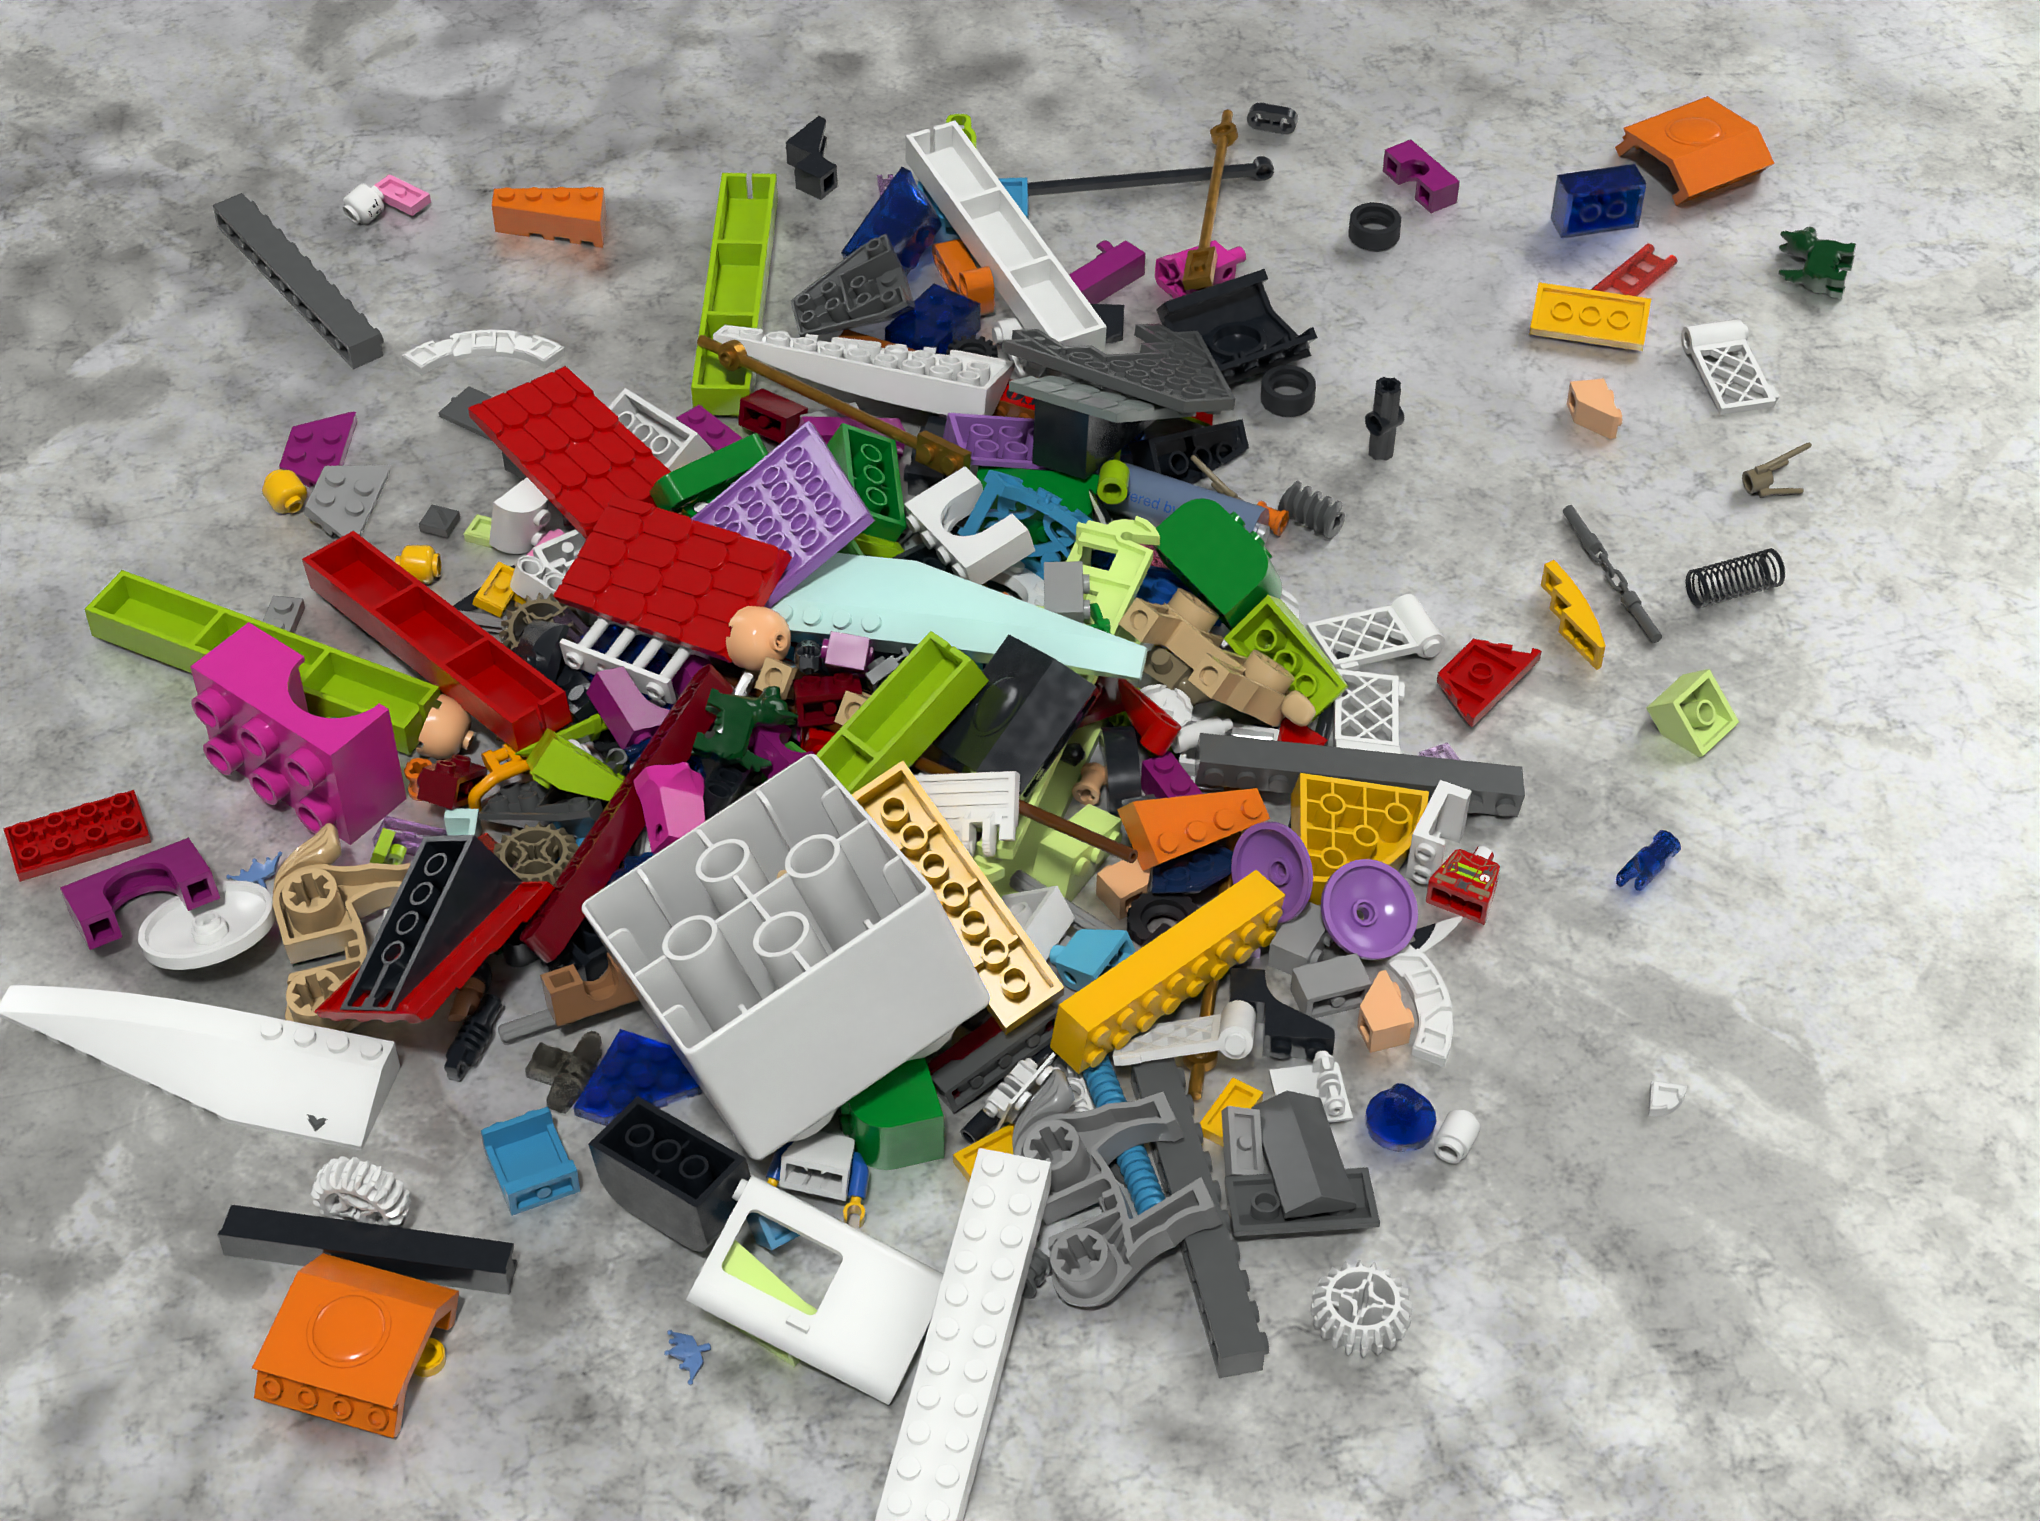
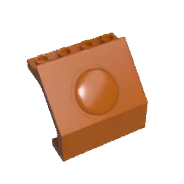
[1615,96,1775,206]
[251,1253,459,1438]

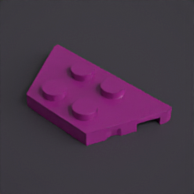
[279,412,358,488]

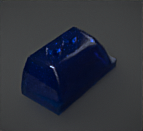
[841,167,942,277]

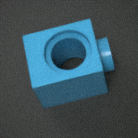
[746,1212,800,1250]

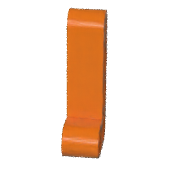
[932,239,994,319]

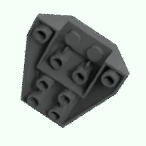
[791,234,916,337]
[478,760,633,838]

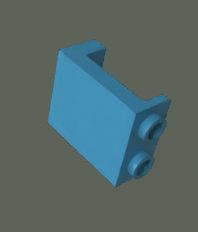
[481,1107,580,1216]

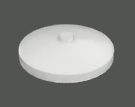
[138,881,276,970]

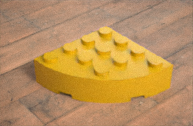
[1291,773,1429,905]

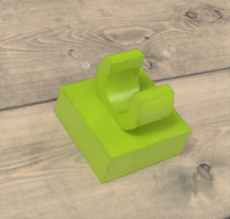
[369,828,407,865]

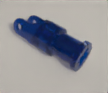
[1616,830,1681,891]

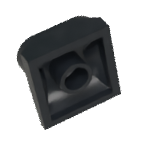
[511,619,569,683]

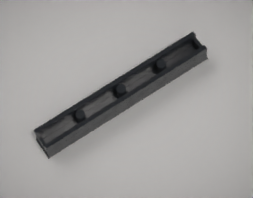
[218,1204,517,1295]

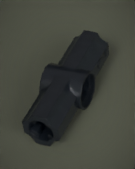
[1365,377,1405,461]

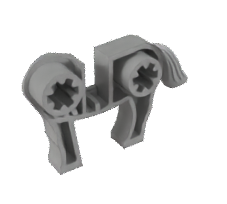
[1012,1069,1223,1307]

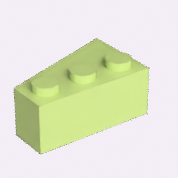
[1032,804,1122,902]
[722,1240,817,1367]

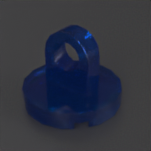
[1365,1083,1437,1152]

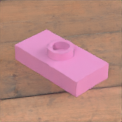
[374,174,431,216]

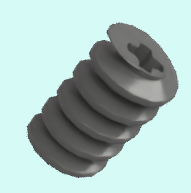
[1278,481,1345,539]

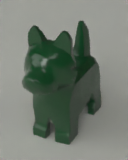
[1778,226,1856,299]
[691,686,799,773]

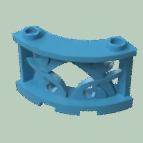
[957,470,1093,580]

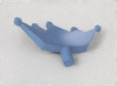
[226,851,282,889]
[664,1330,711,1385]

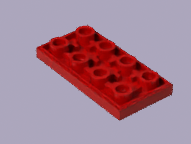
[3,790,151,882]

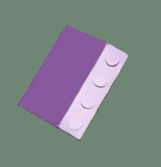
[943,413,1055,471]

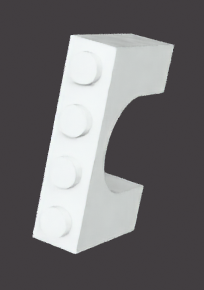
[904,466,1035,585]

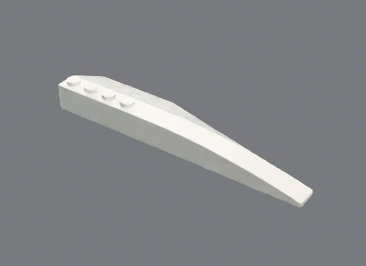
[0,985,400,1151]

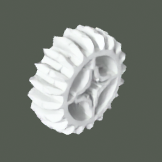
[311,1156,412,1227]
[1311,1260,1413,1358]

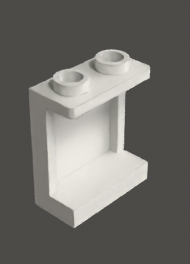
[1405,780,1471,885]

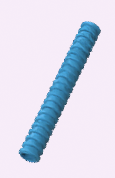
[1082,1054,1166,1215]

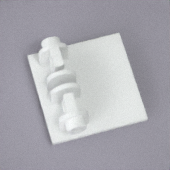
[1269,1051,1353,1123]
[983,1053,1056,1129]

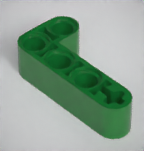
[649,433,769,514]

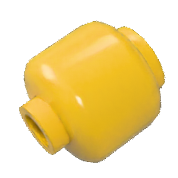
[262,469,307,514]
[395,545,441,585]

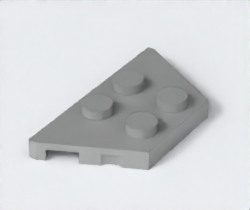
[304,465,391,538]

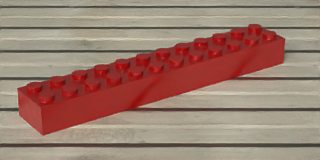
[302,531,572,752]

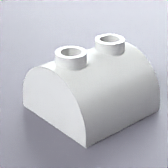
[489,477,551,554]

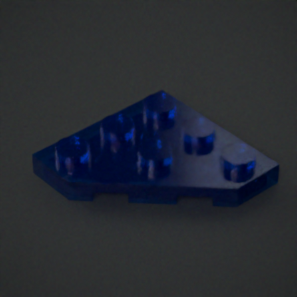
[573,1029,703,1126]

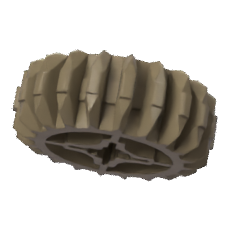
[499,592,585,650]
[493,821,579,886]

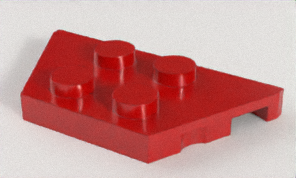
[1437,638,1542,727]

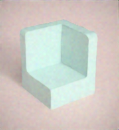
[444,808,482,841]

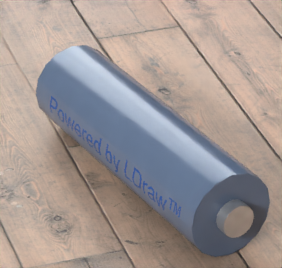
[1093,458,1270,543]

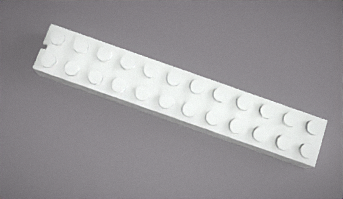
[906,121,1107,352]
[875,1148,1051,1521]

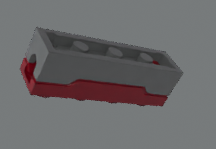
[927,1004,1057,1113]

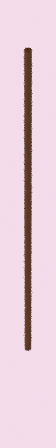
[616,627,1138,863]

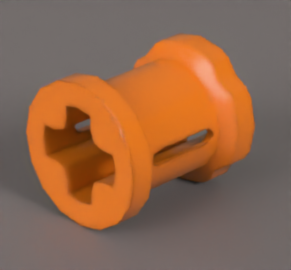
[1257,501,1289,536]
[404,758,432,801]

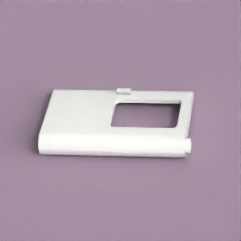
[686,1175,944,1405]

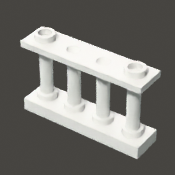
[559,617,709,704]

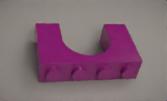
[586,654,717,751]
[60,837,220,950]

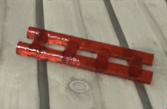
[1590,243,1678,296]

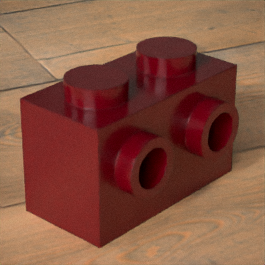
[738,388,808,443]
[793,672,862,727]
[417,755,488,810]

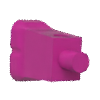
[1154,240,1246,299]
[633,762,705,854]

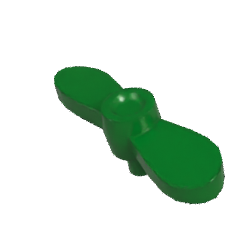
[1088,603,1111,634]

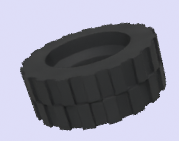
[1126,890,1199,947]

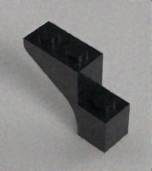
[785,116,838,200]
[1229,968,1335,1060]

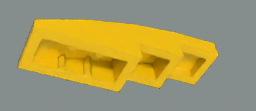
[1541,560,1606,670]

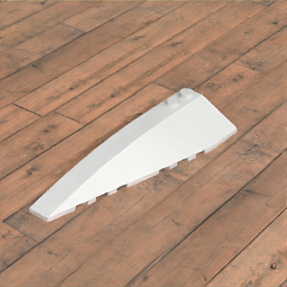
[713,325,1015,418]

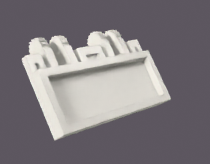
[914,771,1020,857]

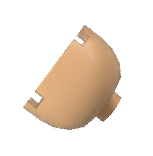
[726,606,791,671]
[416,694,475,759]

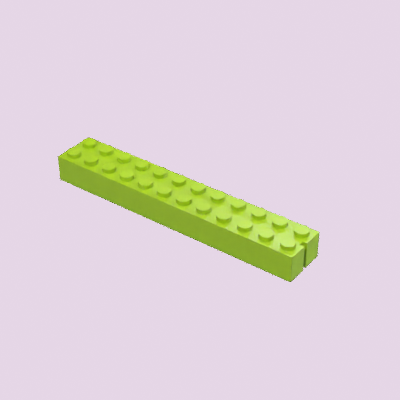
[691,173,778,416]
[84,570,442,755]
[816,631,989,795]

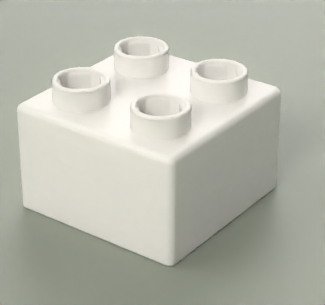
[581,754,990,1160]

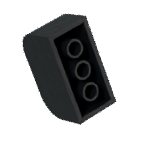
[588,1096,751,1252]

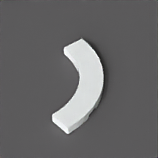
[402,330,565,375]
[1363,919,1453,1067]

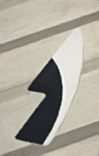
[1409,916,1463,952]

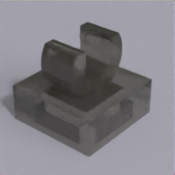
[525,1042,574,1088]

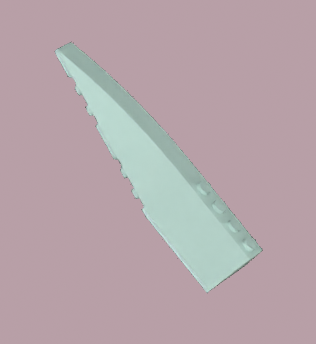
[771,553,1148,681]

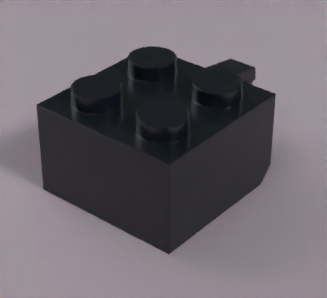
[541,917,608,981]

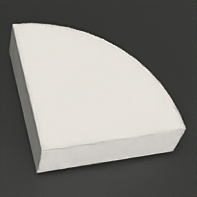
[1648,1081,1687,1116]

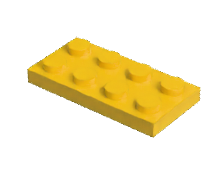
[1529,282,1651,351]

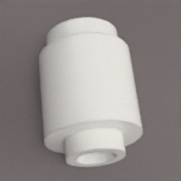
[1434,1110,1480,1163]

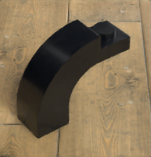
[1099,726,1142,814]

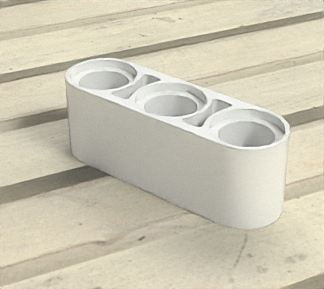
[510,555,591,625]

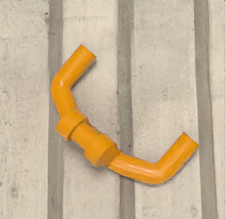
[468,743,530,812]

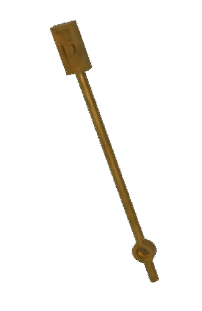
[1182,109,1238,290]
[697,335,972,476]
[1183,787,1247,1100]

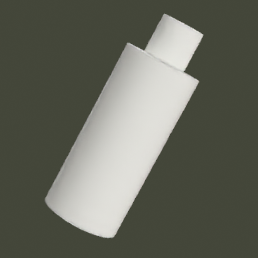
[1171,716,1233,754]

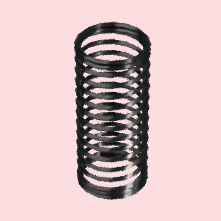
[1685,548,1785,608]

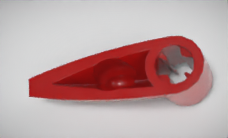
[1117,678,1181,756]

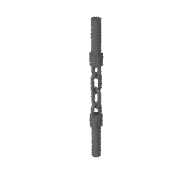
[1563,505,1662,643]

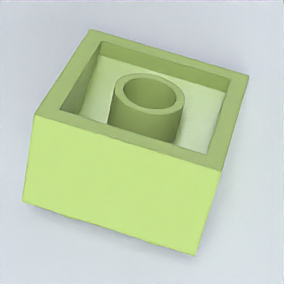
[1646,669,1739,757]

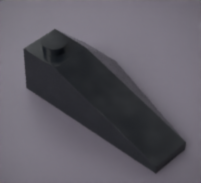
[1129,419,1249,485]

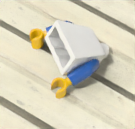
[765,1129,869,1228]

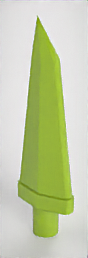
[515,714,609,757]

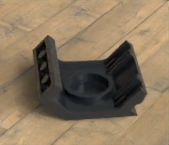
[1156,269,1318,384]
[932,634,1101,802]

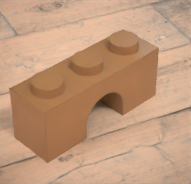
[540,953,639,1027]

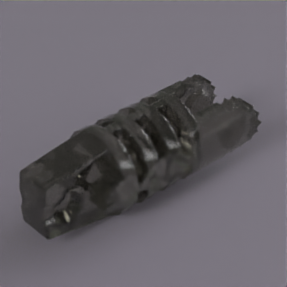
[546,1030,602,1114]

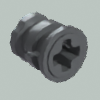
[1022,1248,1052,1298]

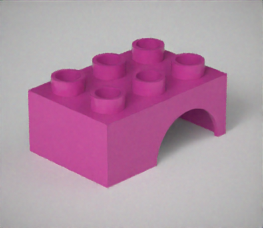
[190,622,407,845]

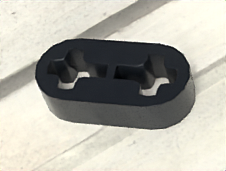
[1247,103,1298,135]

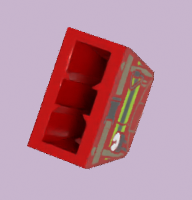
[1426,846,1500,925]

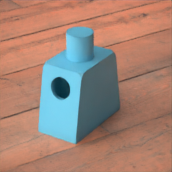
[1049,929,1136,991]

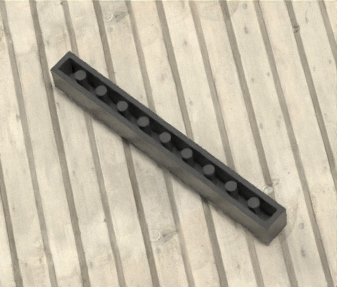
[213,193,384,370]
[1195,733,1525,817]
[1131,1057,1269,1378]

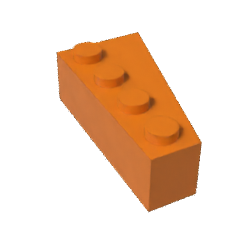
[492,187,607,248]
[1117,788,1270,871]

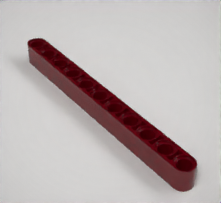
[520,664,734,963]

